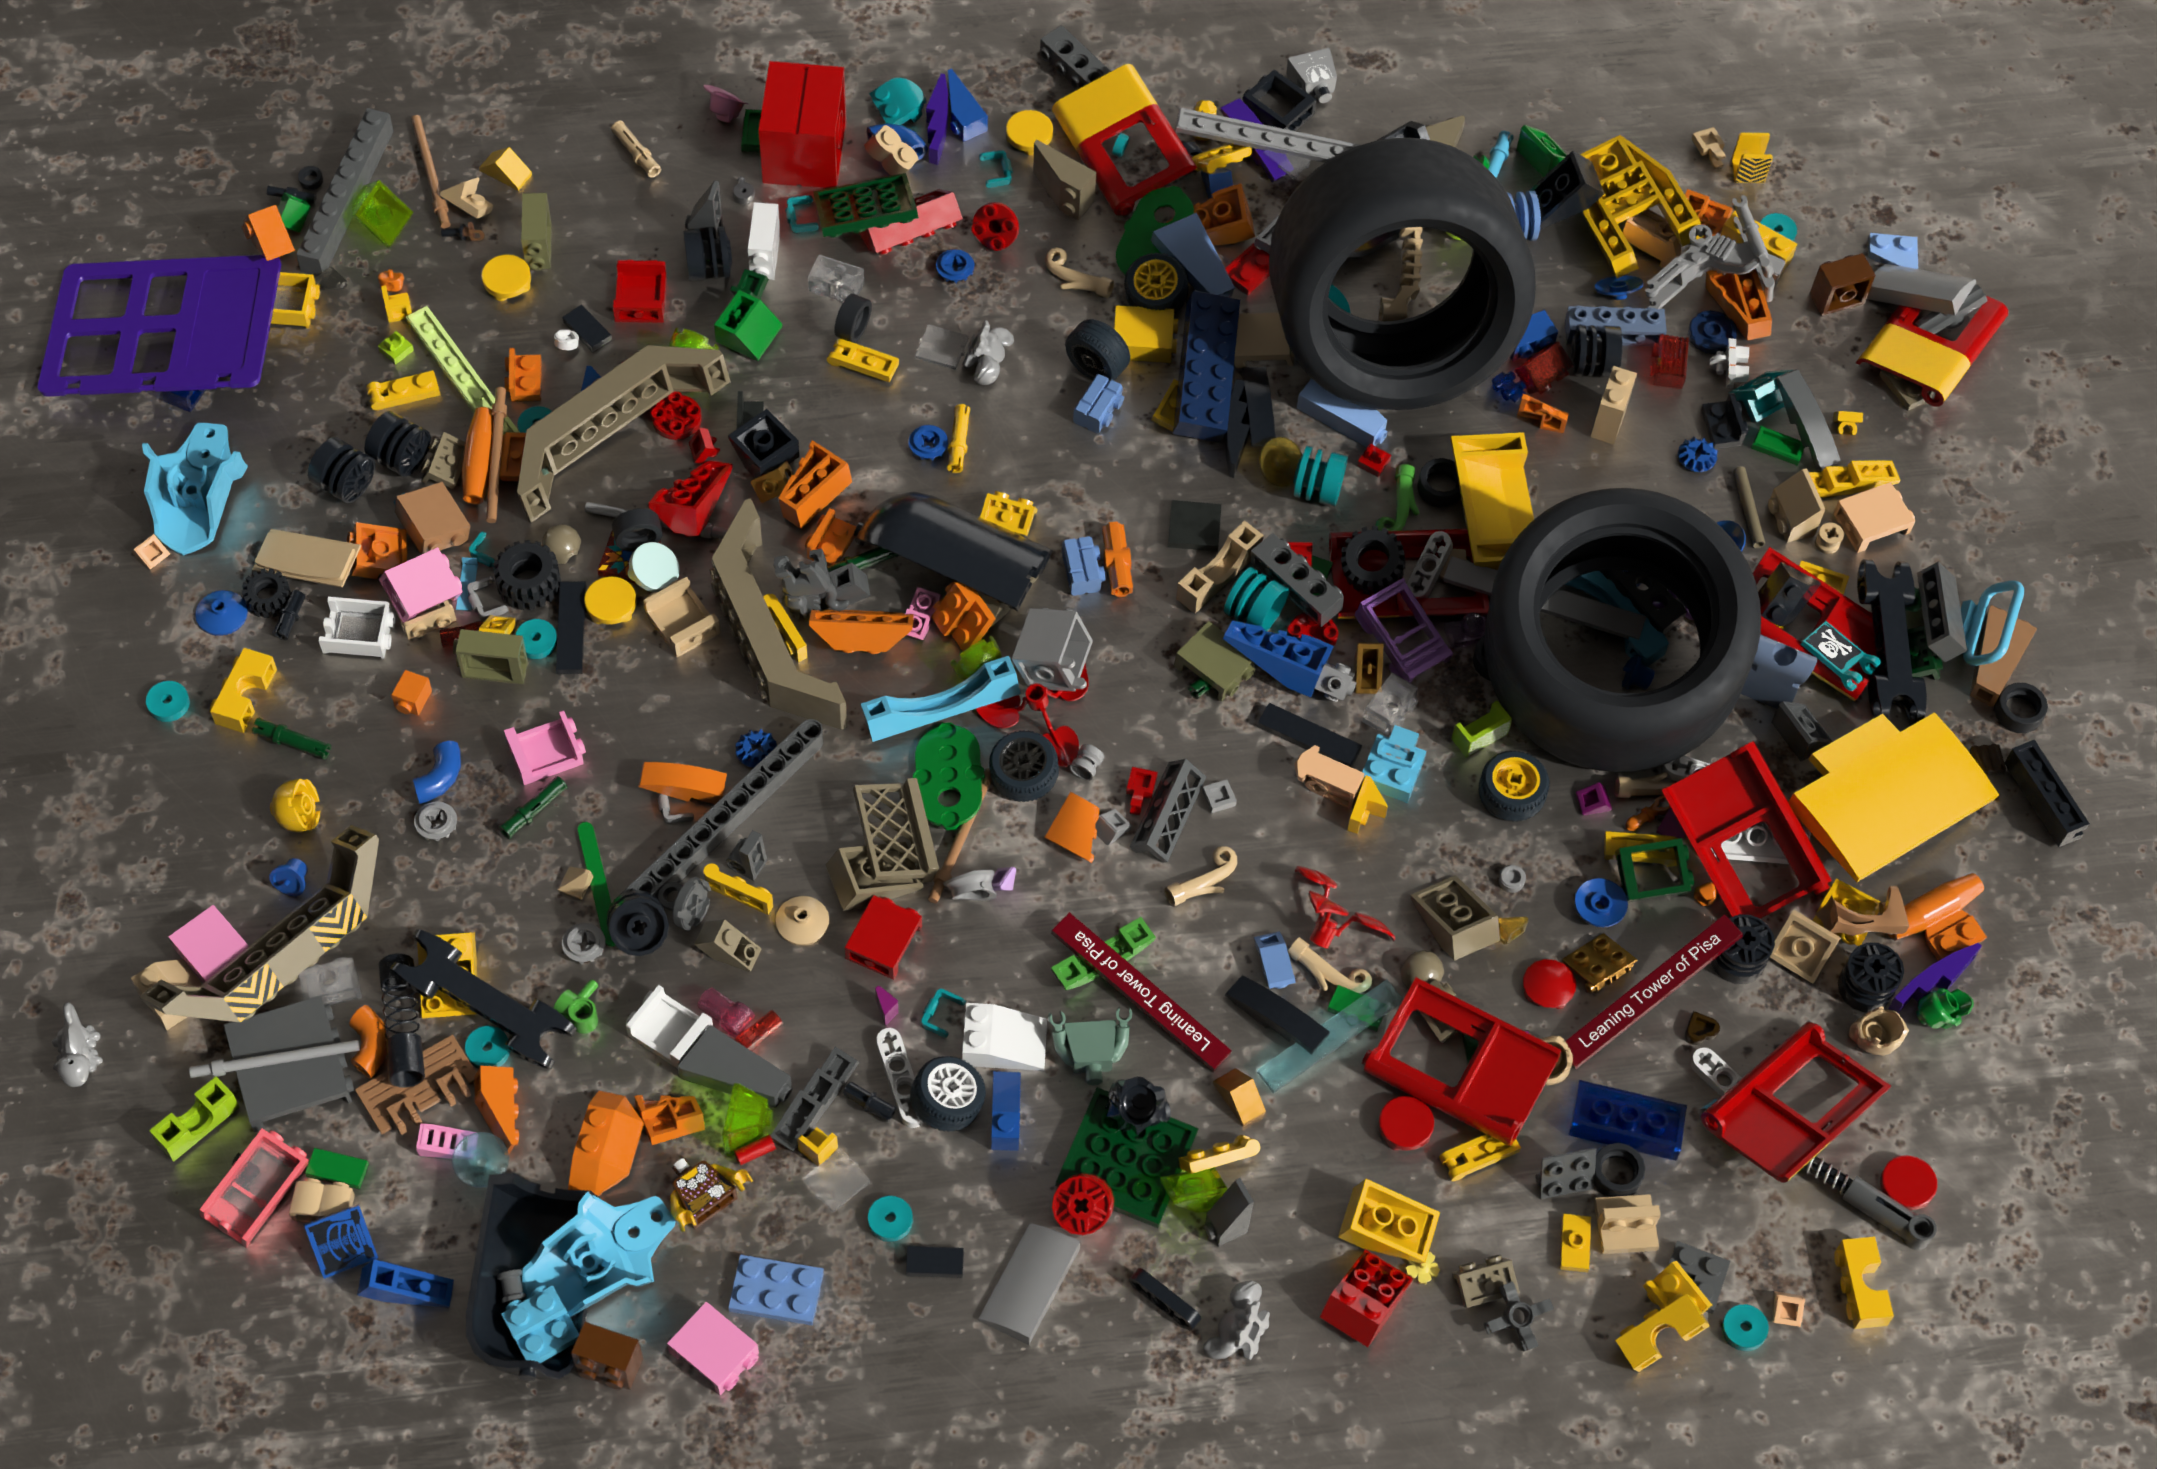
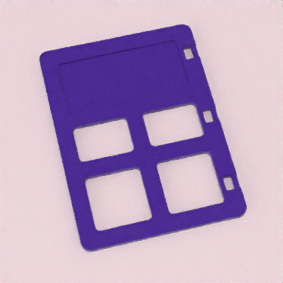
[38,255,282,397]

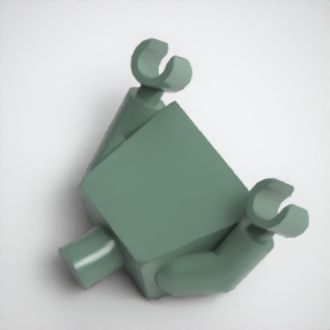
[1048,1007,1132,1085]

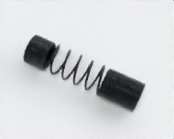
[378,953,425,1088]

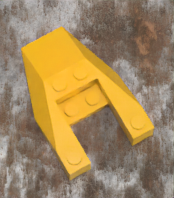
[1580,135,1704,279]

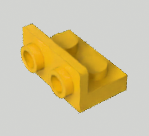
[980,491,1038,537]
[1643,1261,1712,1314]

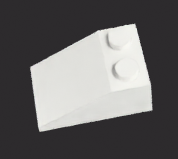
[962,1003,1047,1071]

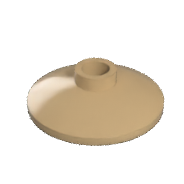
[776,896,829,946]

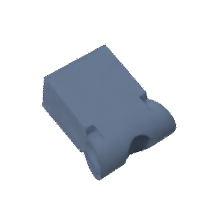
[1741,634,1817,709]

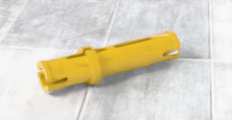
[947,404,970,473]

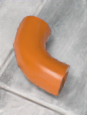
[349,1005,389,1079]

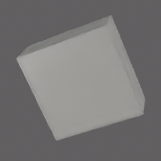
[1202,779,1237,813]

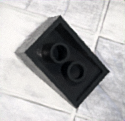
[1529,151,1605,230]

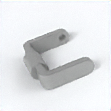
[467,576,508,620]
[658,794,694,824]

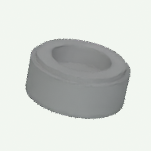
[1498,865,1526,893]

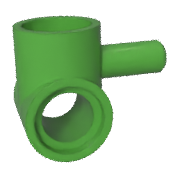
[554,979,598,1034]

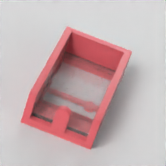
[200,1128,308,1248]

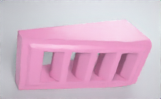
[416,1123,479,1161]

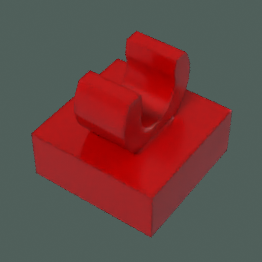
[689,428,720,463]
[1357,444,1391,477]

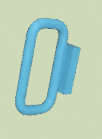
[1961,580,2024,666]

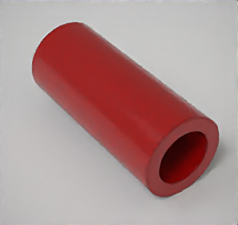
[734,1134,776,1166]

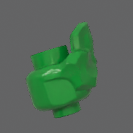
[1916,988,1974,1029]

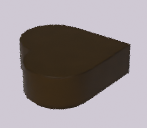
[1685,1011,1720,1045]

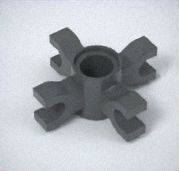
[1483,1282,1554,1351]

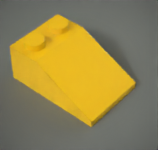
[1338,1179,1440,1264]

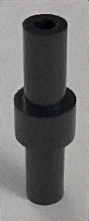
[267,186,316,204]

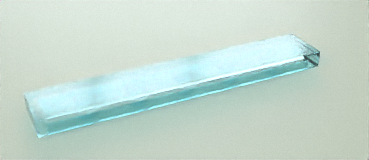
[1257,979,1403,1094]

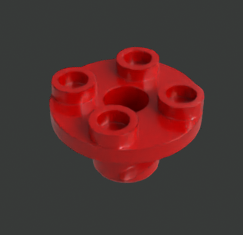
[971,202,1019,251]

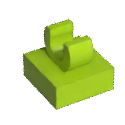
[378,331,414,365]

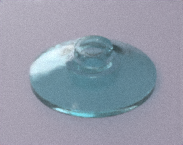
[452,1132,509,1187]

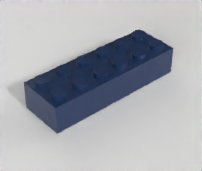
[1173,290,1240,443]

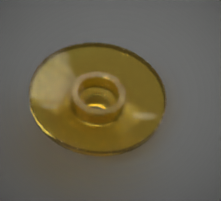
[1259,437,1302,487]

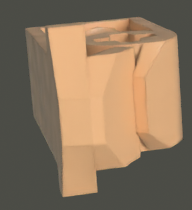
[1623,209,1682,268]
[1295,745,1365,809]

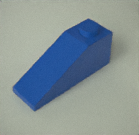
[948,69,988,142]
[991,1072,1021,1151]
[357,1259,454,1308]

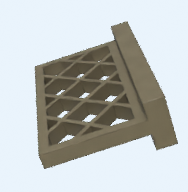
[853,778,939,883]

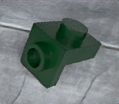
[730,269,769,299]

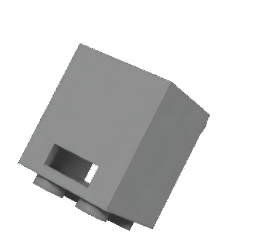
[1012,608,1093,692]

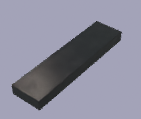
[556,581,587,674]
[1257,703,1362,768]

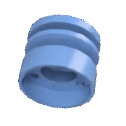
[1506,191,1541,241]

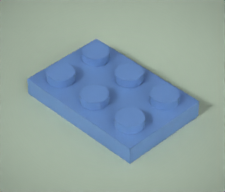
[729,1255,824,1326]

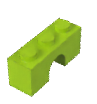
[149,1076,240,1162]

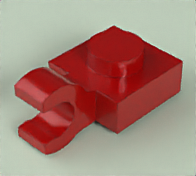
[1126,767,1158,815]

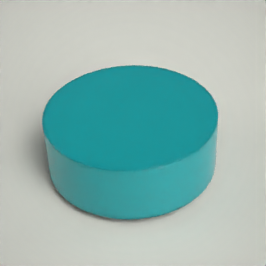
[1112,133,1130,158]

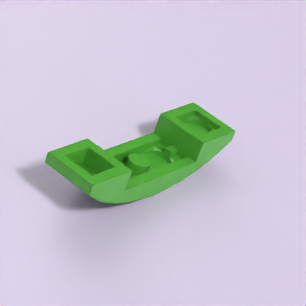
[1051,917,1156,991]

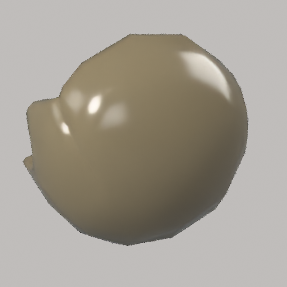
[542,524,581,564]
[1400,950,1444,988]

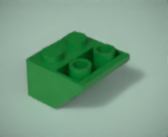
[714,290,783,361]

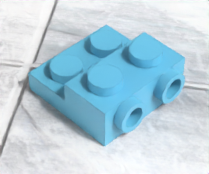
[502,1285,579,1363]

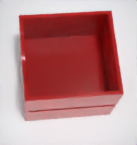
[759,61,847,188]

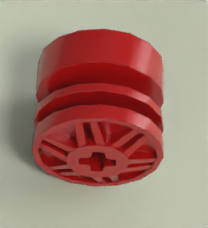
[1052,1173,1114,1235]

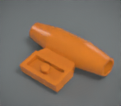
[462,407,526,504]
[1888,873,1987,961]

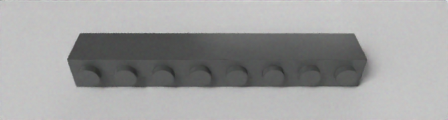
[296,108,394,277]

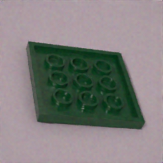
[813,173,919,238]
[1055,1087,1199,1228]

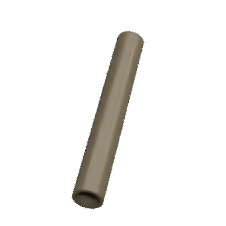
[1733,466,1765,548]

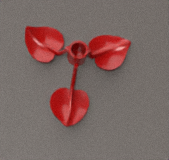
[976,663,1089,767]
[1295,866,1396,949]

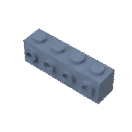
[1565,305,1667,347]

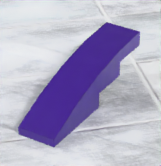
[926,73,948,165]
[1219,98,1294,183]
[1888,943,1982,1013]

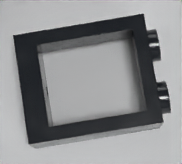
[1242,69,1317,131]

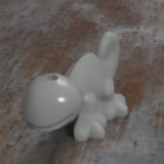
[962,320,1014,385]
[52,1002,103,1087]
[1204,1281,1270,1359]

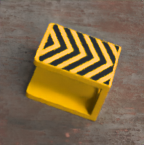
[1731,133,1773,183]

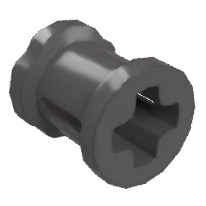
[496,1270,527,1304]

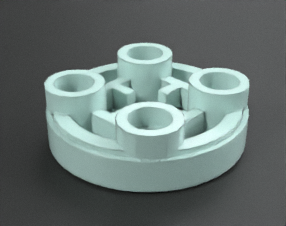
[628,542,680,593]

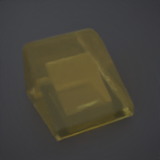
[1498,917,1529,945]

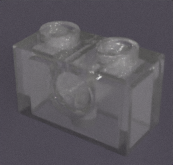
[808,255,864,303]
[1362,673,1418,737]
[299,957,362,1005]

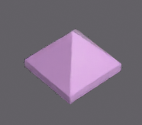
[991,867,1016,891]

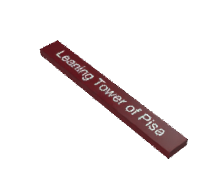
[1051,912,1232,1072]
[1565,914,1743,1070]

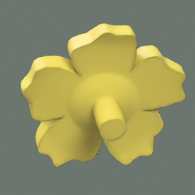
[1405,1252,1440,1284]

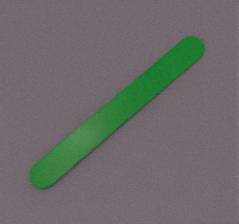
[578,822,615,946]

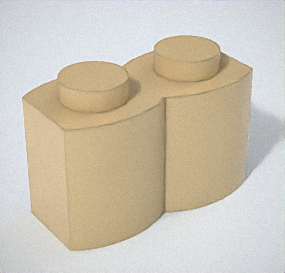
[864,125,919,176]
[289,1178,355,1223]

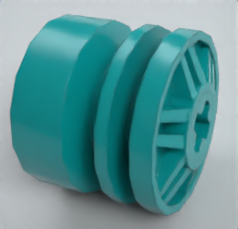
[1293,446,1348,507]
[1224,567,1289,631]

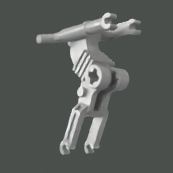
[1645,195,1775,309]

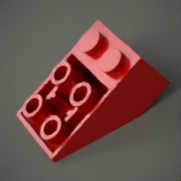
[1320,1249,1413,1347]

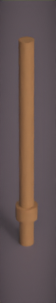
[411,115,450,229]
[486,387,507,523]
[928,768,992,904]

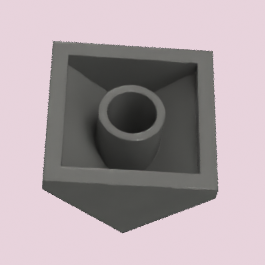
[1771,701,1833,762]

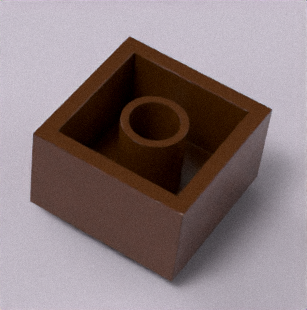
[1809,253,1876,316]
[571,1322,643,1390]

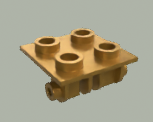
[1562,933,1637,993]

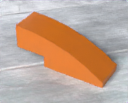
[638,762,727,805]

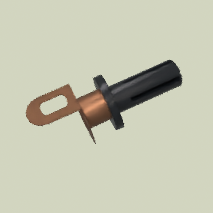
[441,222,485,241]

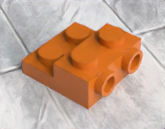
[346,522,407,579]
[931,582,996,654]

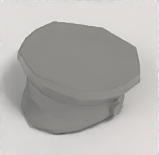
[943,870,997,901]

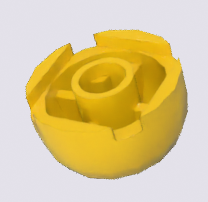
[270,778,320,832]

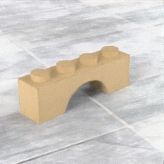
[1176,521,1264,614]

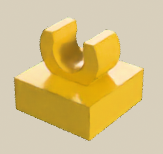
[1833,411,1863,435]

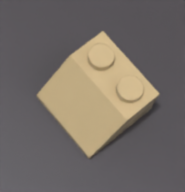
[1768,468,1825,542]
[131,959,202,1030]

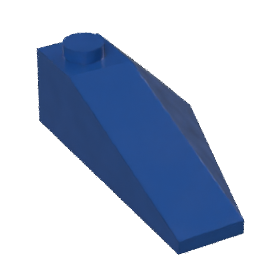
[1223,621,1334,698]

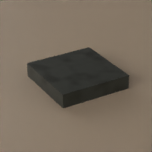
[1168,500,1222,552]

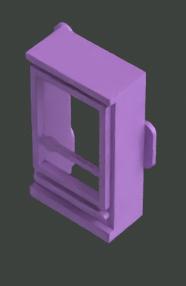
[1355,578,1453,687]

